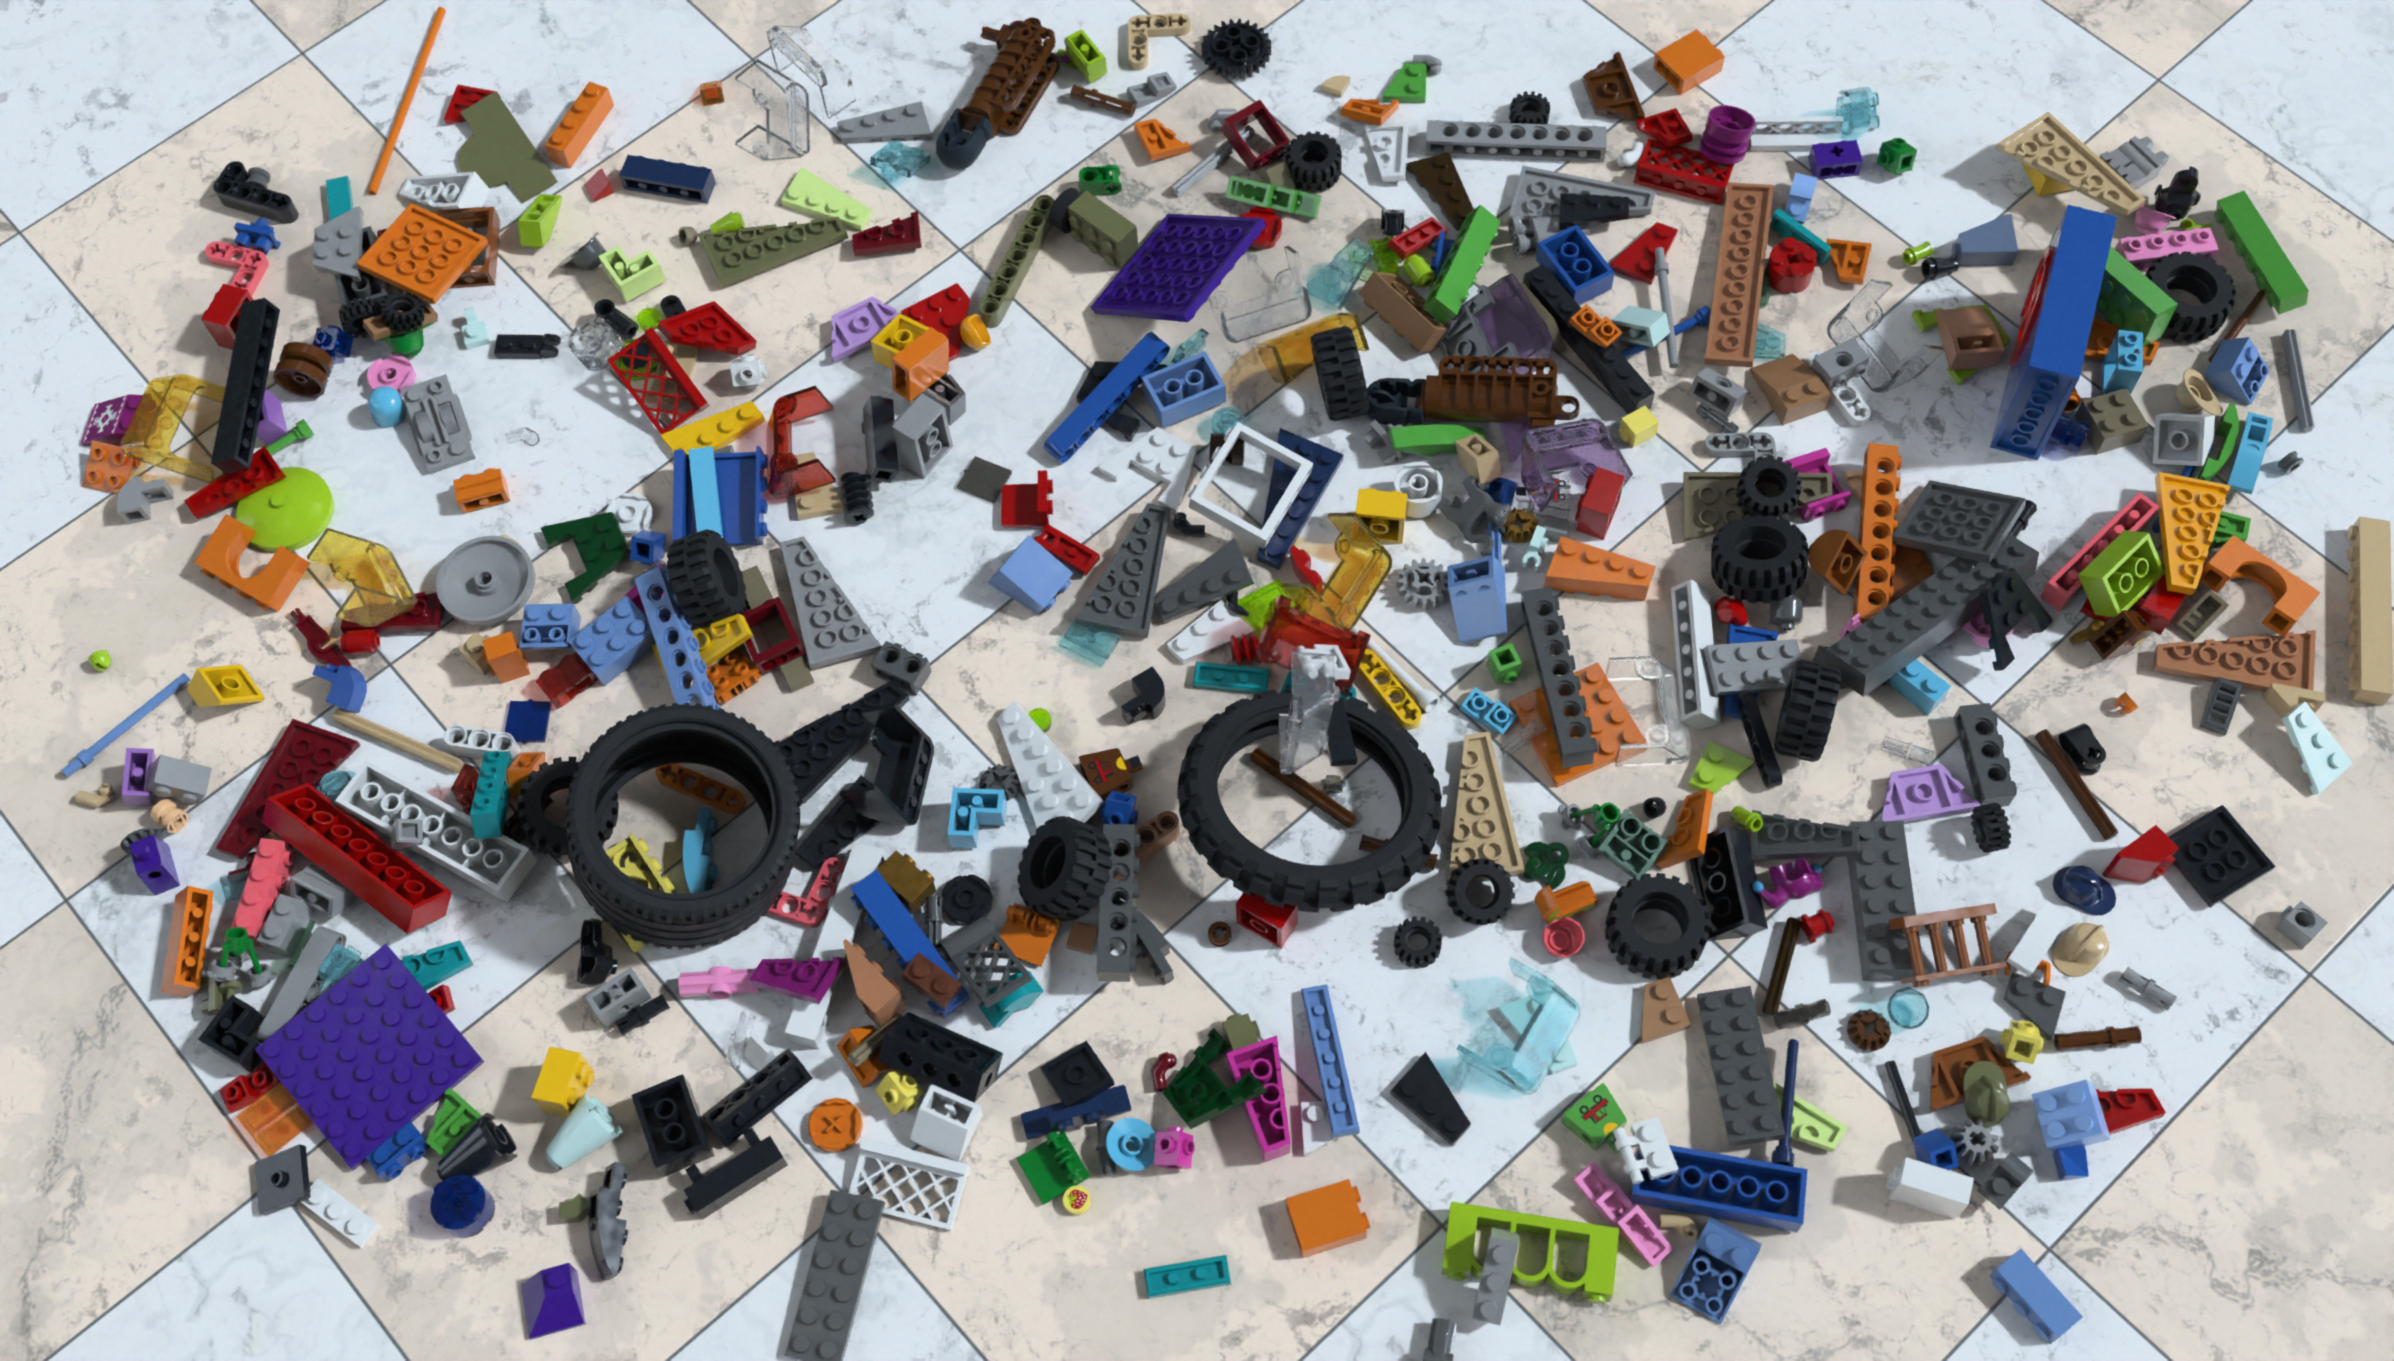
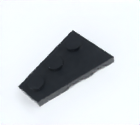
[1390,1052,1471,1146]

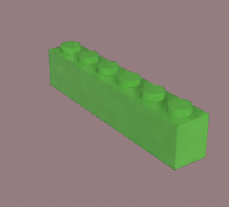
[2214,191,2309,315]
[1422,205,1501,325]

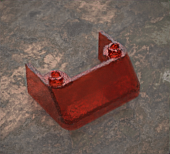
[766,386,836,500]

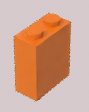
[1653,29,1725,95]
[891,327,949,402]
[1286,1179,1370,1258]

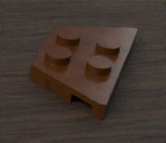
[1583,52,1645,121]

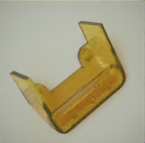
[1256,313,1369,385]
[1281,513,1392,631]
[307,528,417,627]

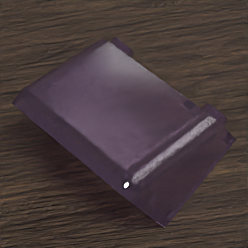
[1457,274,1552,374]

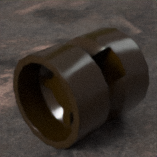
[1210,433,1245,465]

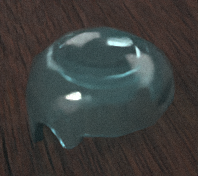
[1887,987,1930,1030]

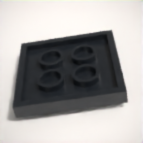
[2169,805,2276,908]

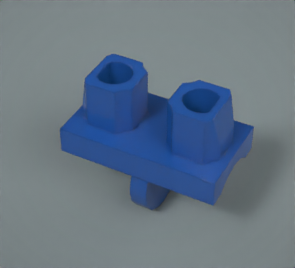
[234,218,281,255]

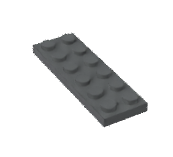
[1697,986,1786,1147]
[785,1190,885,1361]

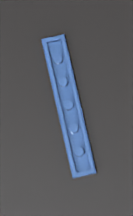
[1301,984,1360,1138]

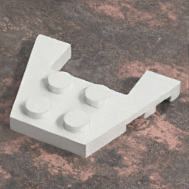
[1099,427,1197,514]

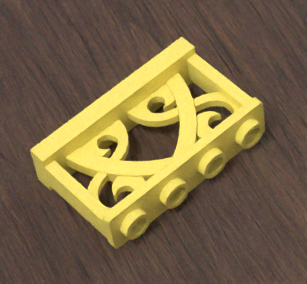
[605,833,675,953]

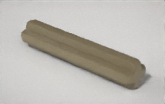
[848,1014,903,1066]

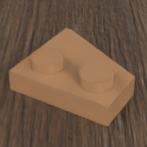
[1640,977,1691,1044]

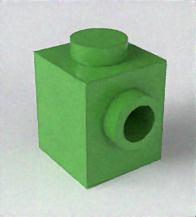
[1487,643,1522,685]

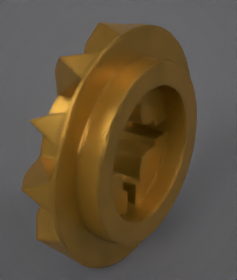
[1501,507,1538,543]

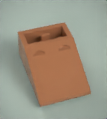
[1934,306,2004,371]
[843,939,907,1028]

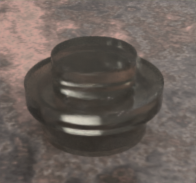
[1320,775,1346,793]

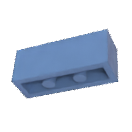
[1989,1249,2083,1344]

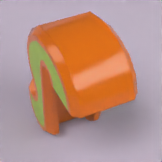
[1534,881,1598,923]

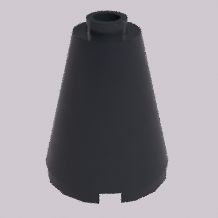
[437,1113,517,1185]

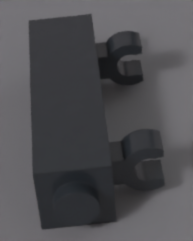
[861,396,899,483]
[684,1128,788,1220]

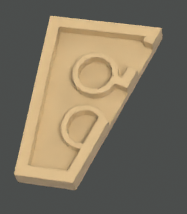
[790,452,844,520]

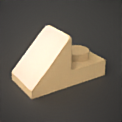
[2263,683,2325,719]

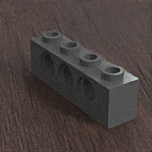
[1953,703,2017,807]

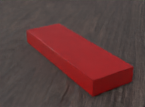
[1387,217,1448,260]

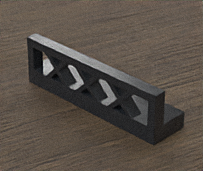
[702,1049,813,1147]

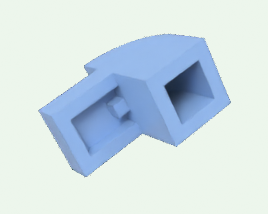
[1784,172,1818,222]

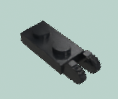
[494,334,561,359]

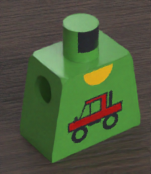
[1561,1083,1627,1154]

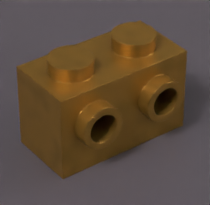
[877,850,936,913]

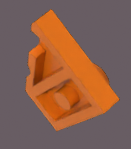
[1341,99,1399,126]
[1134,119,1191,161]
[1826,238,1872,285]

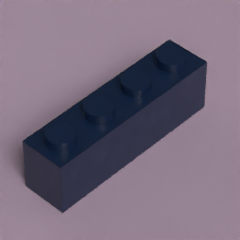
[619,155,716,204]

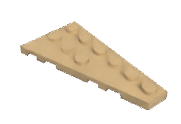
[1447,731,1525,887]

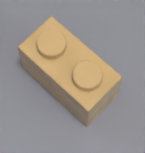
[1455,433,1502,484]

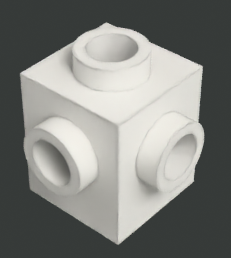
[730,354,767,389]

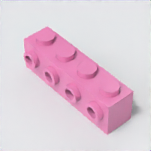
[2115,228,2219,273]

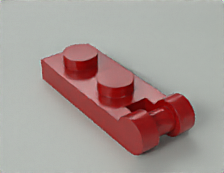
[1034,524,1100,576]

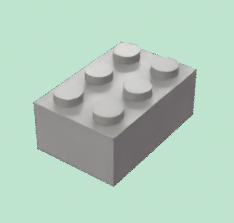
[892,393,953,479]

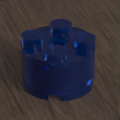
[430,1175,495,1238]

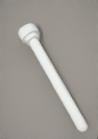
[1350,626,1440,712]

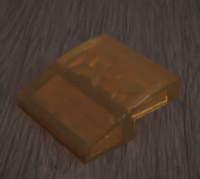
[237,1082,314,1157]

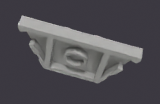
[313,206,363,282]

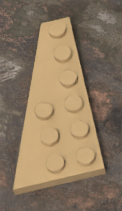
[1995,112,2146,216]

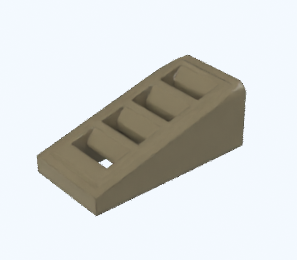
[2174,589,2229,641]

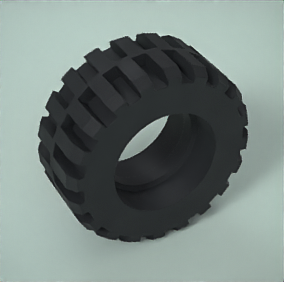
[2145,251,2236,343]
[1310,326,1370,422]
[1711,514,1808,604]
[667,529,747,628]
[1774,659,1841,762]
[518,757,619,859]
[1017,816,1112,922]
[1605,873,1711,980]

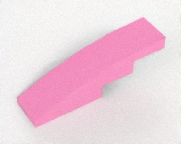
[1571,1161,1673,1267]

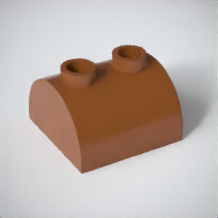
[1808,530,1868,596]

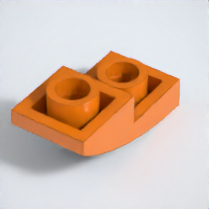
[1568,304,1623,348]

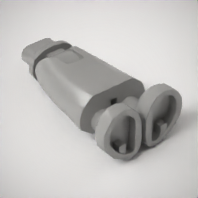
[1508,215,1590,256]

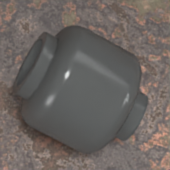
[1770,594,1803,631]

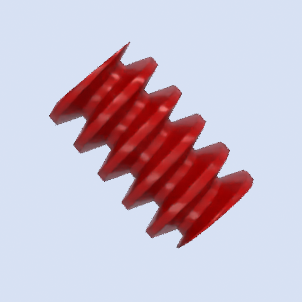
[1230,631,1282,666]

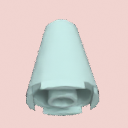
[546,1093,623,1169]

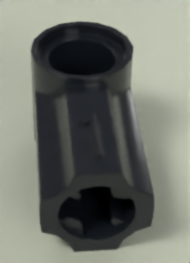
[594,299,639,340]

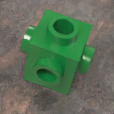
[1877,138,1917,175]

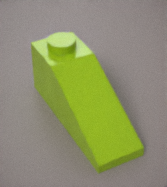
[518,194,562,249]

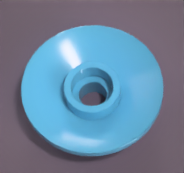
[1106,1118,1156,1172]

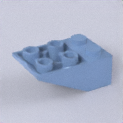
[1447,555,1507,644]
[1670,1216,1762,1324]

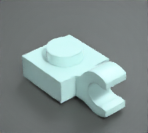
[461,306,490,349]
[1522,525,1548,572]

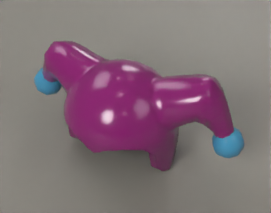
[1752,858,1823,909]

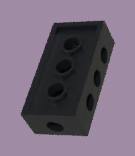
[878,1012,1003,1103]

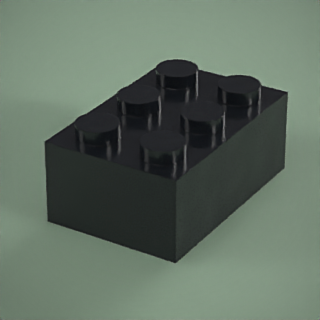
[631,1074,715,1177]

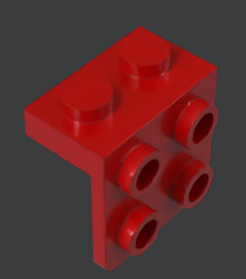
[1001,470,1054,528]

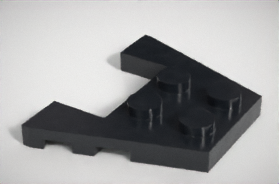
[1076,361,1168,442]
[1979,568,2053,671]

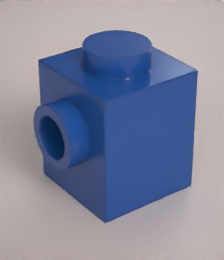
[630,530,666,565]
[1912,1128,1959,1170]

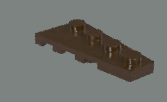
[1406,152,1474,231]

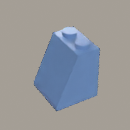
[988,535,1073,614]

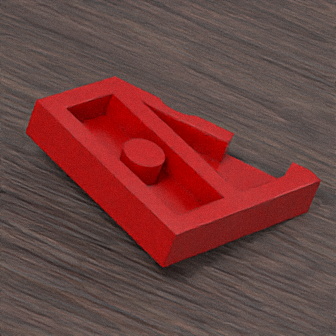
[443,84,500,125]
[1636,108,1693,148]

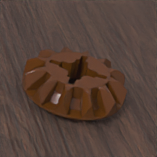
[1847,1008,1892,1051]

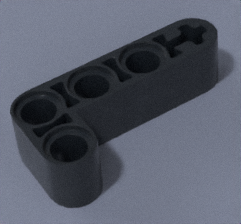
[213,161,299,224]

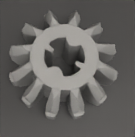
[1950,1119,1999,1167]

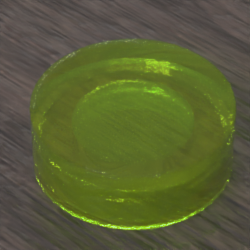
[637,308,662,331]
[1028,708,1052,733]

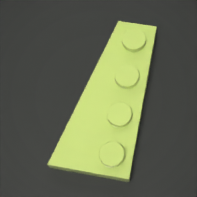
[781,167,872,231]
[1773,1081,1848,1152]

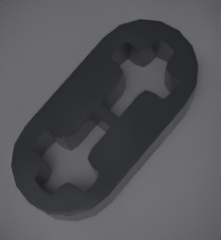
[660,295,686,319]

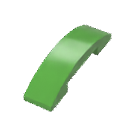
[2197,403,2239,482]

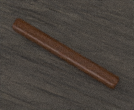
[2035,729,2118,840]
[1250,748,1357,828]

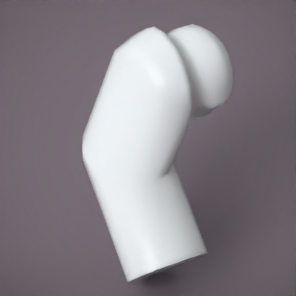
[1617,142,1644,167]

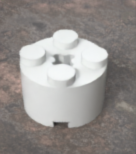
[1394,462,1443,518]

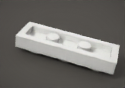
[301,1178,380,1248]

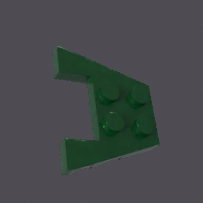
[541,512,631,604]
[1163,1028,1266,1129]

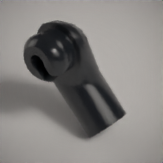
[1173,512,1205,537]

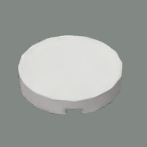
[605,493,654,537]

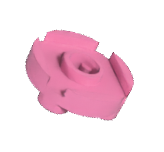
[367,354,416,397]

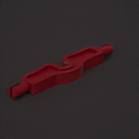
[291,608,353,667]

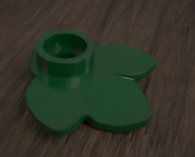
[1523,842,1569,890]

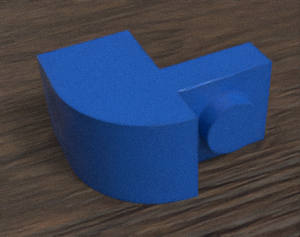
[312,663,367,712]

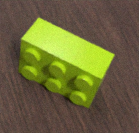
[2078,530,2165,617]

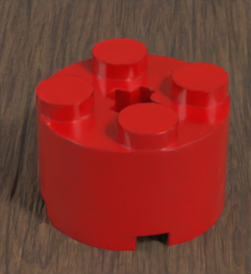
[1765,237,1817,294]

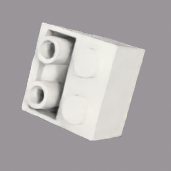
[910,1084,983,1162]

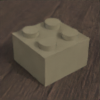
[2074,388,2149,455]

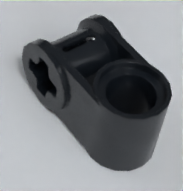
[1381,209,1405,236]
[2059,723,2106,775]

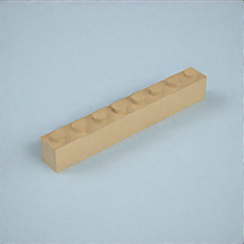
[2347,516,2393,706]

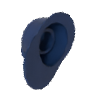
[2052,865,2116,915]

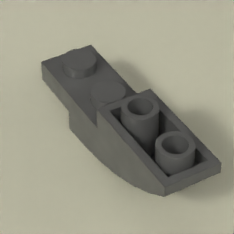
[1113,899,1174,985]

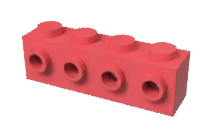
[231,838,296,947]

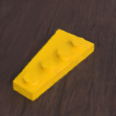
[652,614,753,685]

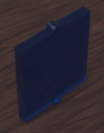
[505,699,552,744]

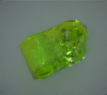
[1368,235,1399,274]

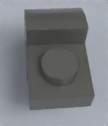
[1977,1152,2034,1210]

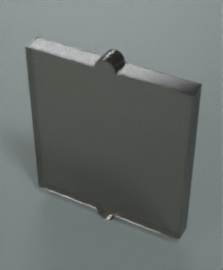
[957,456,1012,503]

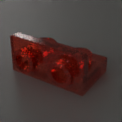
[450,763,479,815]

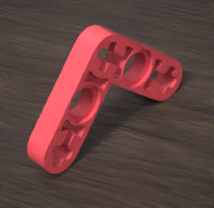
[205,241,269,297]
[767,857,845,928]

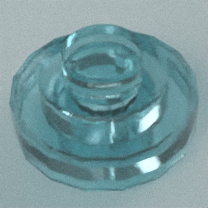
[1211,407,1246,434]

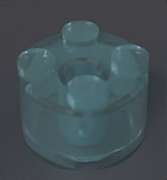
[1836,86,1880,136]

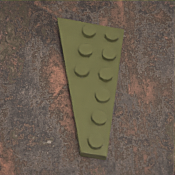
[698,216,848,288]

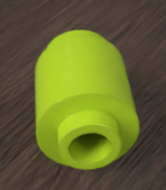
[1403,254,1435,289]

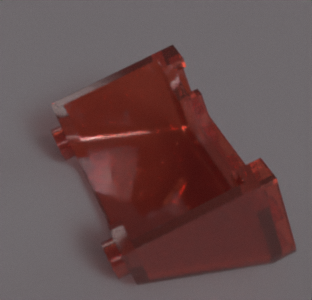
[1256,595,1371,694]

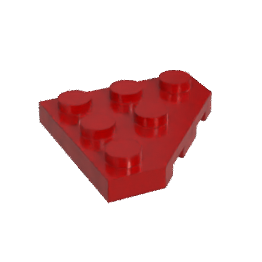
[900,283,970,362]
[658,301,757,355]

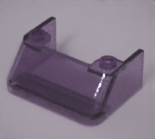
[1521,418,1633,512]

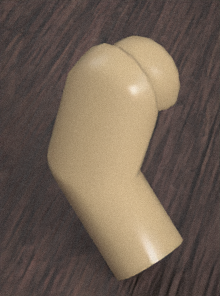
[75,783,115,807]

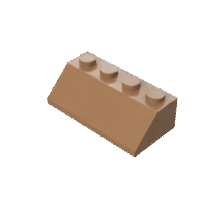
[1358,272,1451,352]

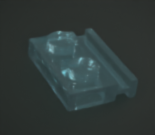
[1059,616,1120,668]

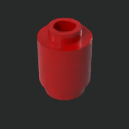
[340,629,380,655]

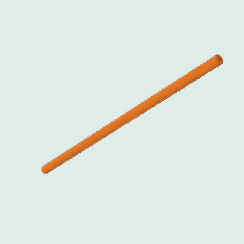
[367,7,446,195]

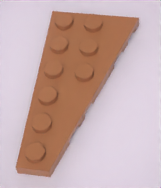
[2153,630,2316,692]

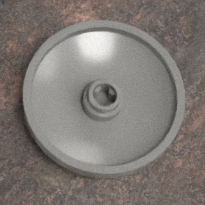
[436,536,536,626]

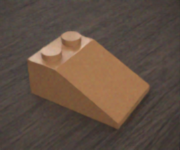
[1750,354,1831,425]

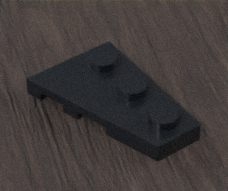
[1559,193,1629,230]

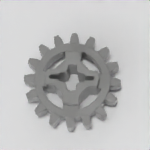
[1397,558,1449,610]

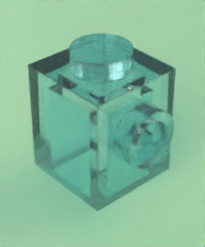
[318,944,364,983]

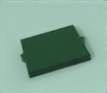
[285,920,316,971]

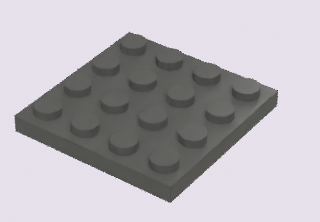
[1892,480,2026,564]

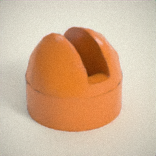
[2115,692,2139,714]

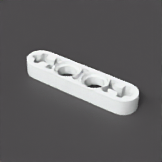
[1807,351,1871,427]

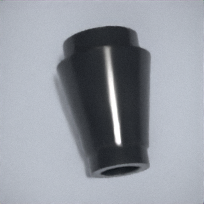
[1921,256,1959,280]

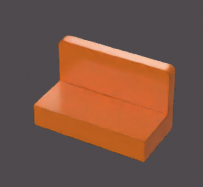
[836,1025,896,1088]

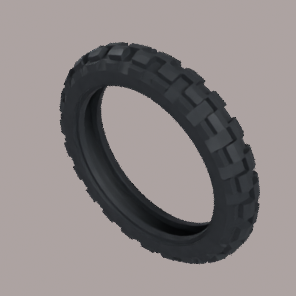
[1177,687,1442,913]

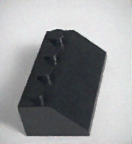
[1690,825,1768,941]

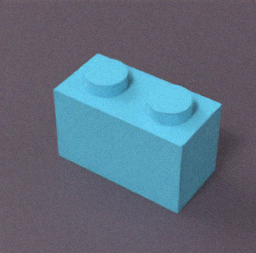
[1888,659,1951,716]

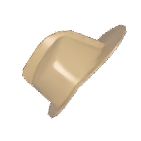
[2176,369,2223,416]
[2052,922,2109,977]

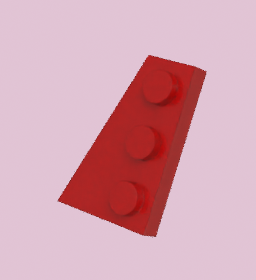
[1609,222,1678,285]

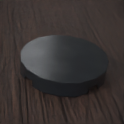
[941,874,993,925]

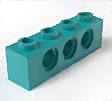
[470,751,512,839]

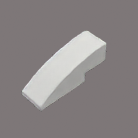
[2006,900,2070,976]

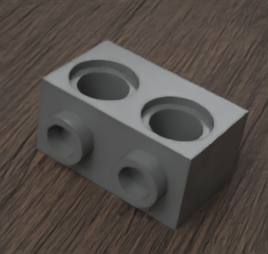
[871,641,932,695]

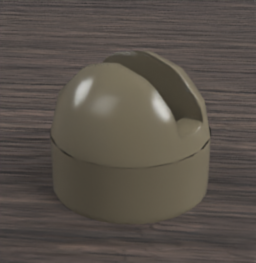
[679,227,698,245]

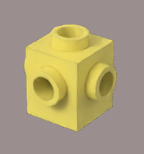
[2000,1020,2044,1065]
[875,1070,924,1115]

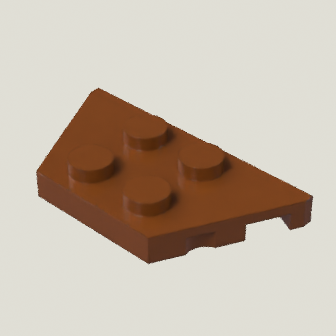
[1930,1036,2031,1113]

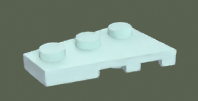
[2282,702,2353,795]

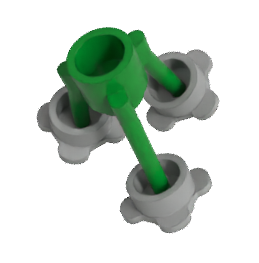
[1558,803,1622,860]
[207,927,277,988]

